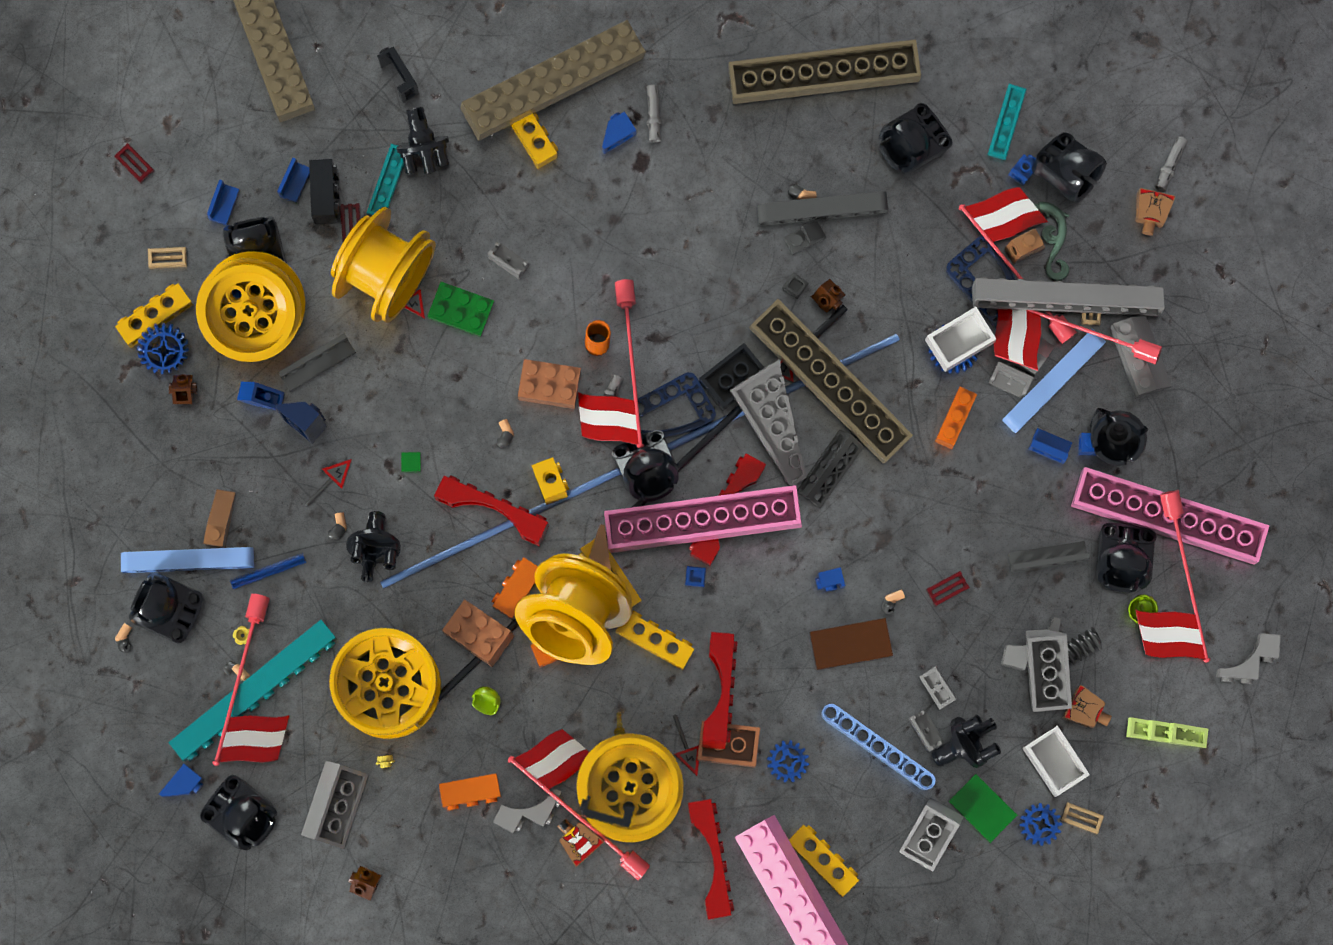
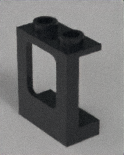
[377,46,419,103]
[580,795,634,829]

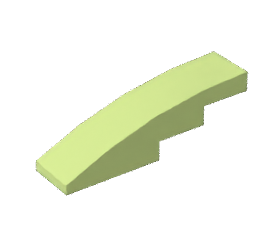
[1126,718,1208,748]

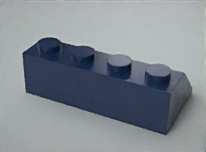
[275,402,327,444]

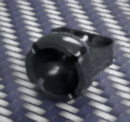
[879,103,953,173]
[1032,132,1107,202]
[223,216,287,263]
[1089,408,1148,466]
[612,430,679,502]
[1097,523,1157,593]
[129,572,204,643]
[200,775,277,850]

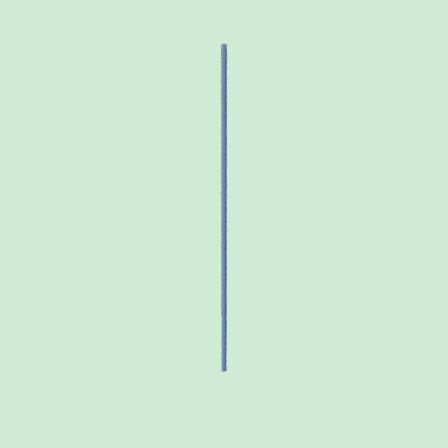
[380,334,900,589]

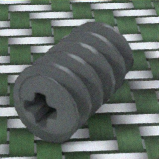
[1067,627,1102,665]

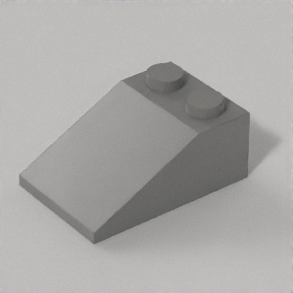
[899,797,964,871]

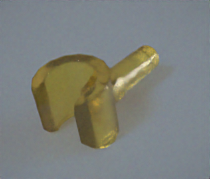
[614,712,626,736]

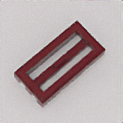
[114,143,154,183]
[340,203,361,242]
[926,571,970,606]

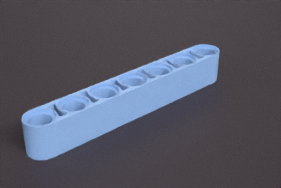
[1002,328,1106,434]
[121,547,254,573]
[822,704,936,790]

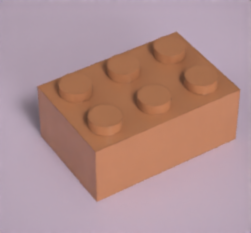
[518,359,581,409]
[442,599,514,667]
[697,721,760,768]

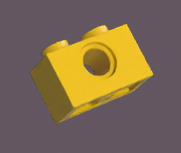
[531,457,569,505]

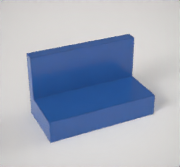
[277,158,310,204]
[207,180,240,226]
[1028,428,1072,464]

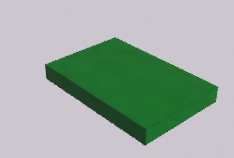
[948,774,1017,843]

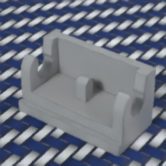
[488,241,530,279]
[988,362,1034,399]
[919,666,958,709]
[908,709,945,752]

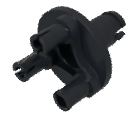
[396,107,449,174]
[346,511,401,582]
[932,715,1001,768]

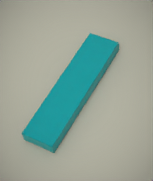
[987,84,1027,160]
[366,143,404,216]

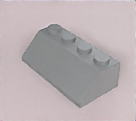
[1110,316,1172,399]
[1025,629,1072,712]
[301,761,368,849]

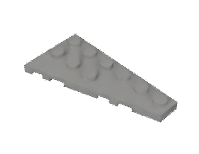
[730,359,807,486]

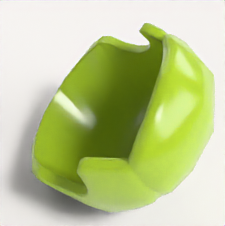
[1128,594,1159,623]
[472,686,501,715]

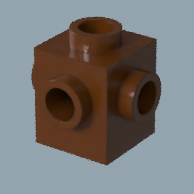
[811,279,846,313]
[169,374,197,404]
[349,866,382,901]

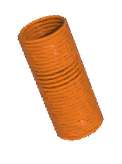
[585,320,611,356]

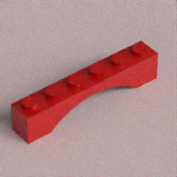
[689,453,766,566]
[434,475,549,547]
[702,632,738,749]
[688,799,734,920]

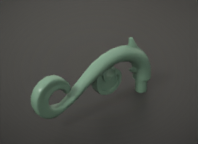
[1034,202,1069,281]

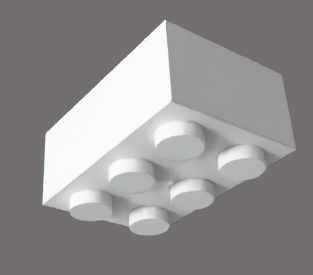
[925,307,996,372]
[1022,726,1090,797]

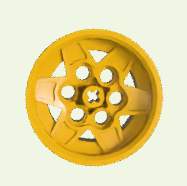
[330,628,441,739]

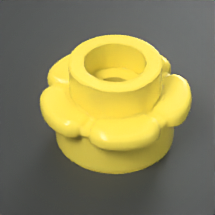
[233,626,250,645]
[376,755,395,768]

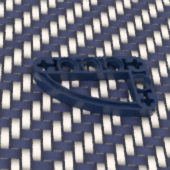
[946,236,1015,330]
[638,372,716,438]

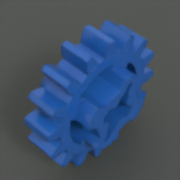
[767,740,809,783]
[1019,803,1062,846]

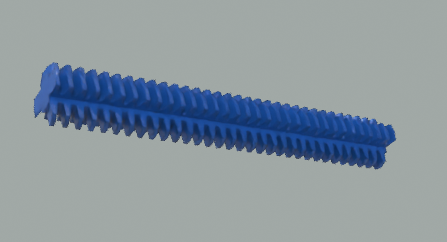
[230,553,306,589]

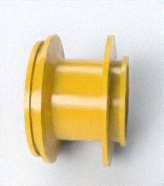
[331,207,436,323]
[196,251,306,362]
[515,554,632,665]
[577,734,683,842]

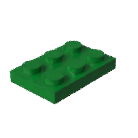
[427,282,494,337]

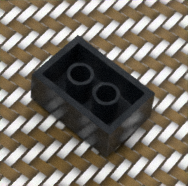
[309,159,341,224]
[699,343,765,411]

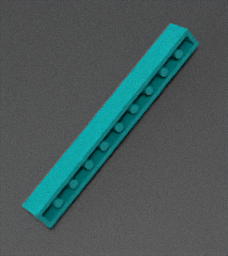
[168,620,337,762]

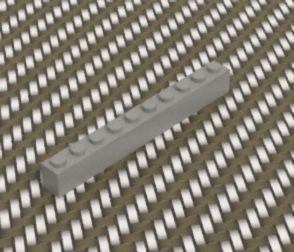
[972,277,1165,316]

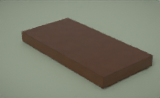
[810,618,893,670]

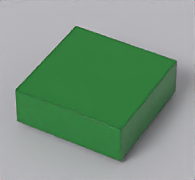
[401,452,421,472]

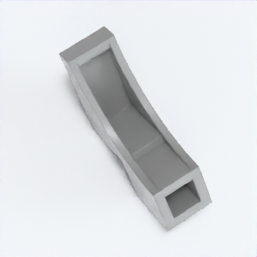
[1001,617,1063,671]
[1216,633,1280,684]
[493,788,563,833]

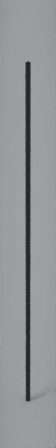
[439,305,848,702]

